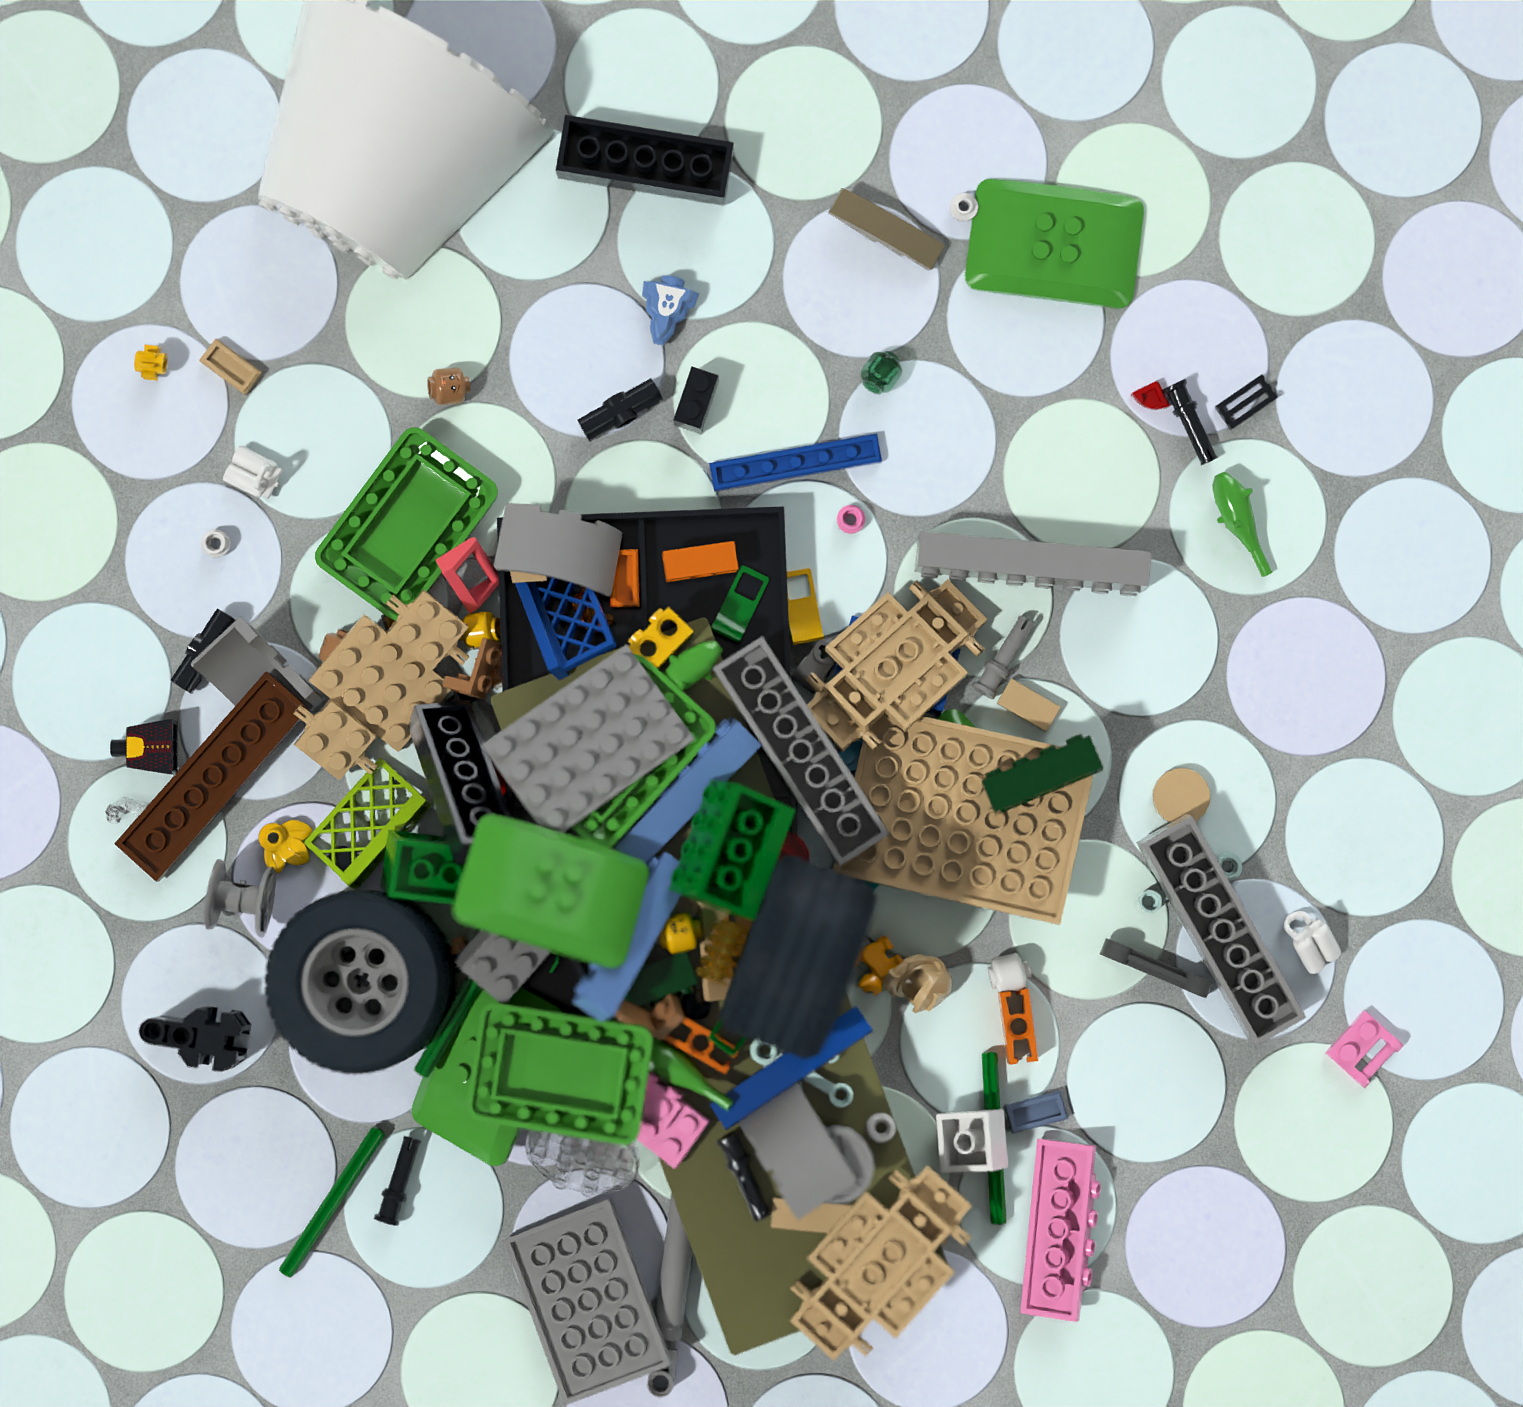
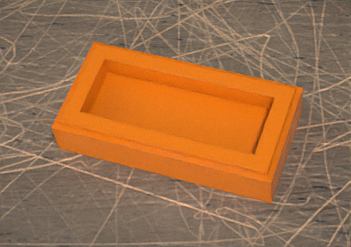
[610,549,640,608]

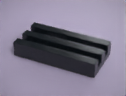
[1214,374,1278,431]

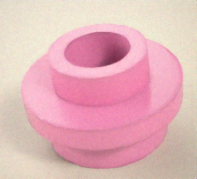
[837,505,865,534]

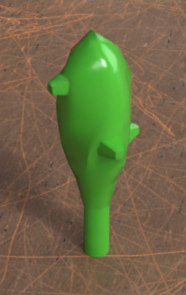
[1212,472,1272,577]
[663,641,723,691]
[649,1037,734,1111]

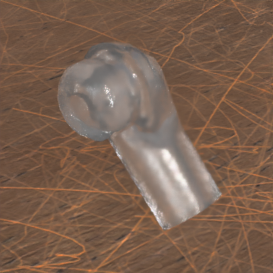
[105,797,149,824]

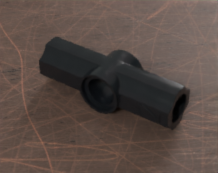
[577,378,663,442]
[170,608,236,694]

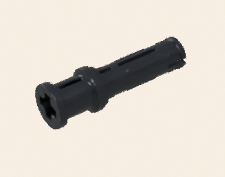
[1162,379,1218,466]
[716,1131,771,1222]
[374,1136,422,1226]

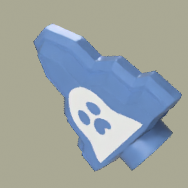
[642,275,699,346]

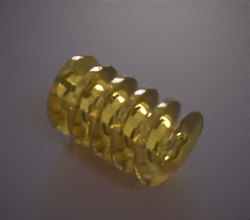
[696,920,749,986]

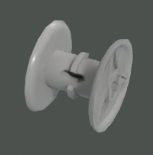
[204,859,276,937]
[824,1124,874,1204]

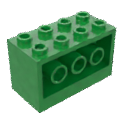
[669,780,795,920]
[380,830,466,904]

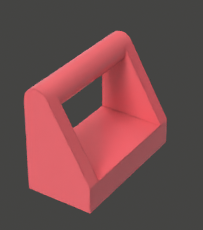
[435,537,499,614]

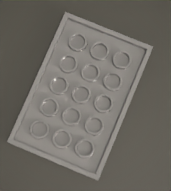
[482,645,695,833]
[503,1198,673,1406]

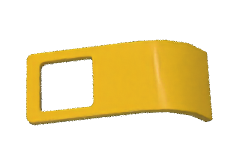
[787,568,824,645]

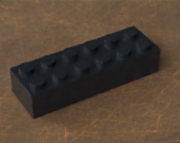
[556,115,734,206]
[408,700,512,865]

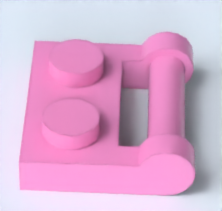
[1325,1010,1403,1088]

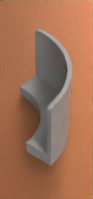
[494,503,622,597]
[191,616,324,724]
[739,1083,857,1220]

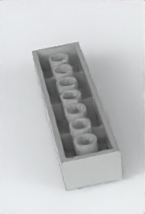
[915,531,1151,596]
[712,637,889,866]
[1136,814,1306,1046]

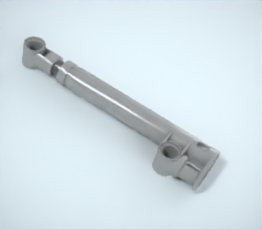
[647,1193,693,1397]

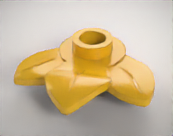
[258,820,312,873]

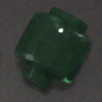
[861,351,903,394]

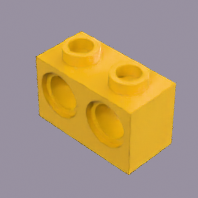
[628,607,694,670]

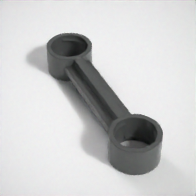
[1100,938,1213,998]

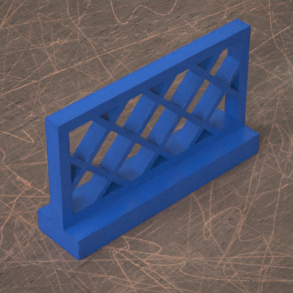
[515,578,617,681]

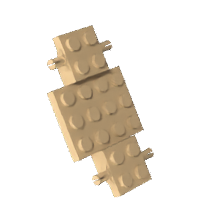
[805,579,988,752]
[293,589,469,781]
[790,1165,972,1360]

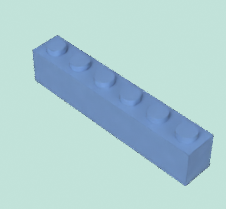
[613,716,761,864]
[573,852,681,1022]

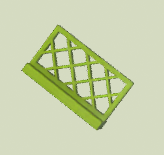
[303,757,433,890]

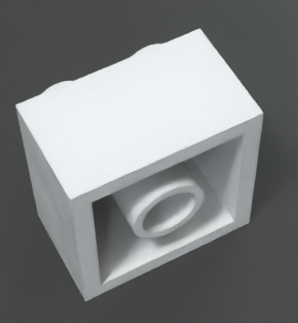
[936,1109,1008,1173]

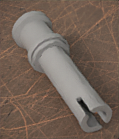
[972,616,1035,699]

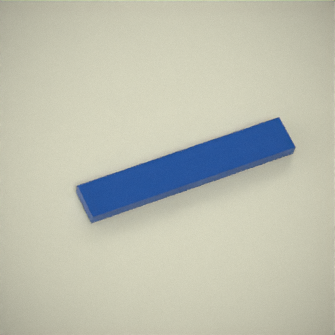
[709,434,882,492]
[710,1006,873,1130]

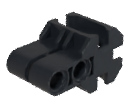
[139,1006,252,1072]

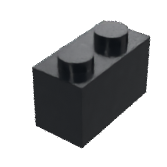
[673,366,719,434]

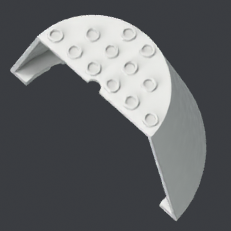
[257,0,554,280]

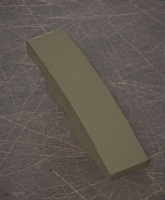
[828,188,945,270]

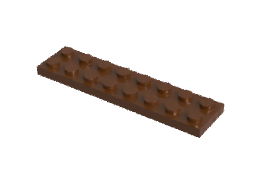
[114,671,311,882]

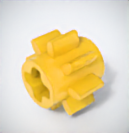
[134,344,168,381]

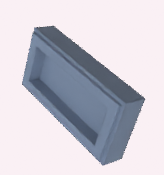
[1004,1090,1068,1134]

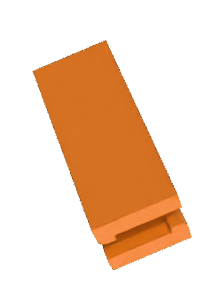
[662,541,738,583]
[998,988,1038,1065]
[664,1016,739,1074]

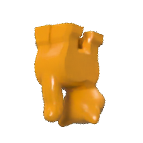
[856,935,903,996]

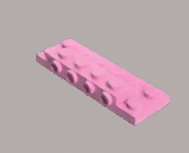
[637,1072,711,1169]
[1020,1138,1101,1322]

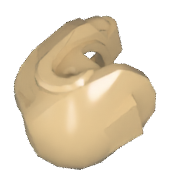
[882,954,952,1014]

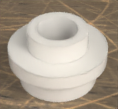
[949,193,978,222]
[201,529,230,558]
[866,1113,896,1143]

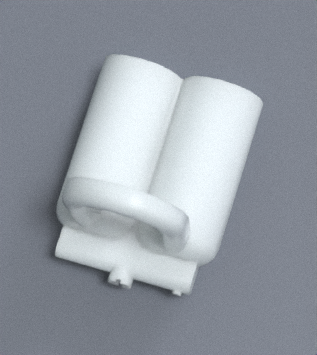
[223,445,283,499]
[1283,911,1341,974]

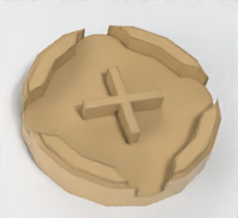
[1152,768,1210,823]

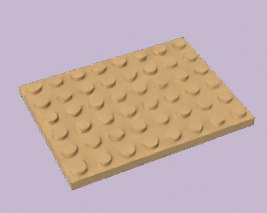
[833,712,1093,925]

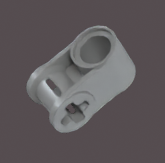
[791,639,836,694]

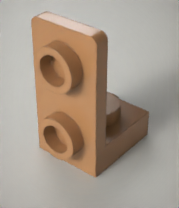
[442,638,501,700]
[615,994,684,1040]

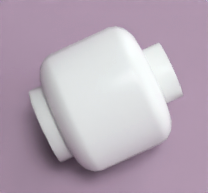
[987,953,1031,992]

